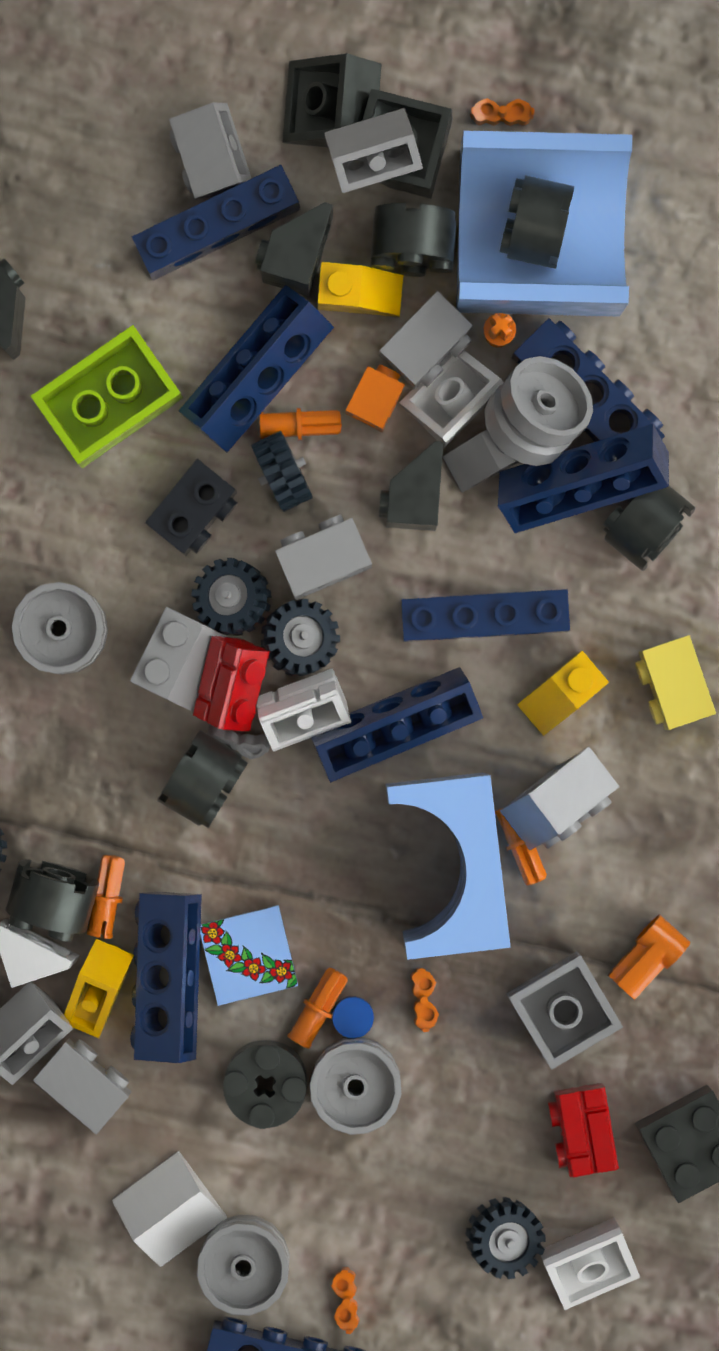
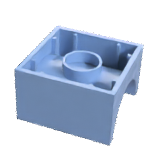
[456,130,632,317]
[385,773,511,960]

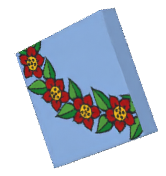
[200,905,298,1006]

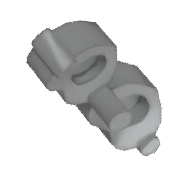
[207,725,270,759]

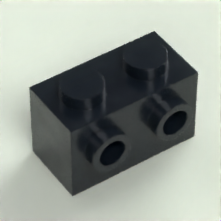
[145,458,238,556]

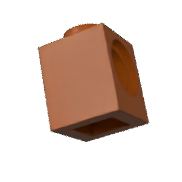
[346,364,405,432]

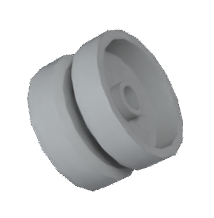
[484,356,593,466]
[12,582,108,675]
[310,1037,402,1135]
[197,1215,290,1316]

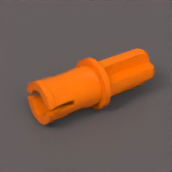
[483,313,516,348]
[260,408,342,441]
[495,808,547,885]
[86,855,125,939]
[287,967,348,1049]

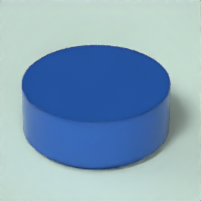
[333,996,374,1039]

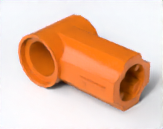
[608,914,691,1000]

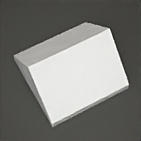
[399,350,504,448]
[0,919,79,988]
[112,1151,227,1267]
[541,1218,640,1310]

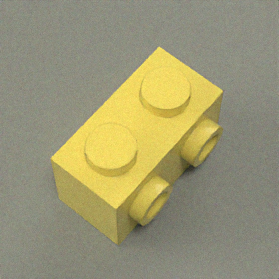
[635,635,716,730]

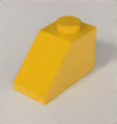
[318,262,404,317]
[517,651,609,736]
[64,939,134,1039]

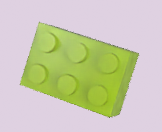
[31,325,183,468]

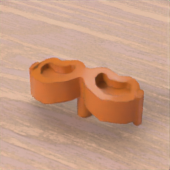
[470,98,535,126]
[410,967,439,1032]
[331,1267,360,1334]

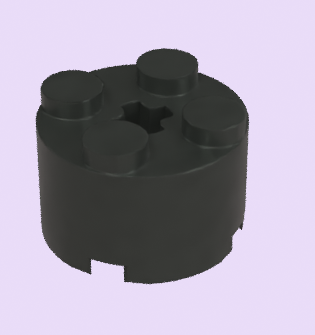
[500,175,575,269]
[370,203,456,277]
[603,486,696,571]
[157,730,248,828]
[6,859,99,942]
[223,1040,307,1129]

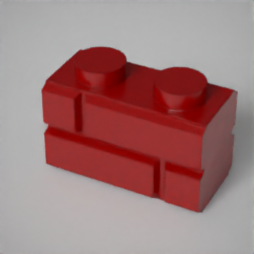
[193,636,270,731]
[548,1083,619,1177]

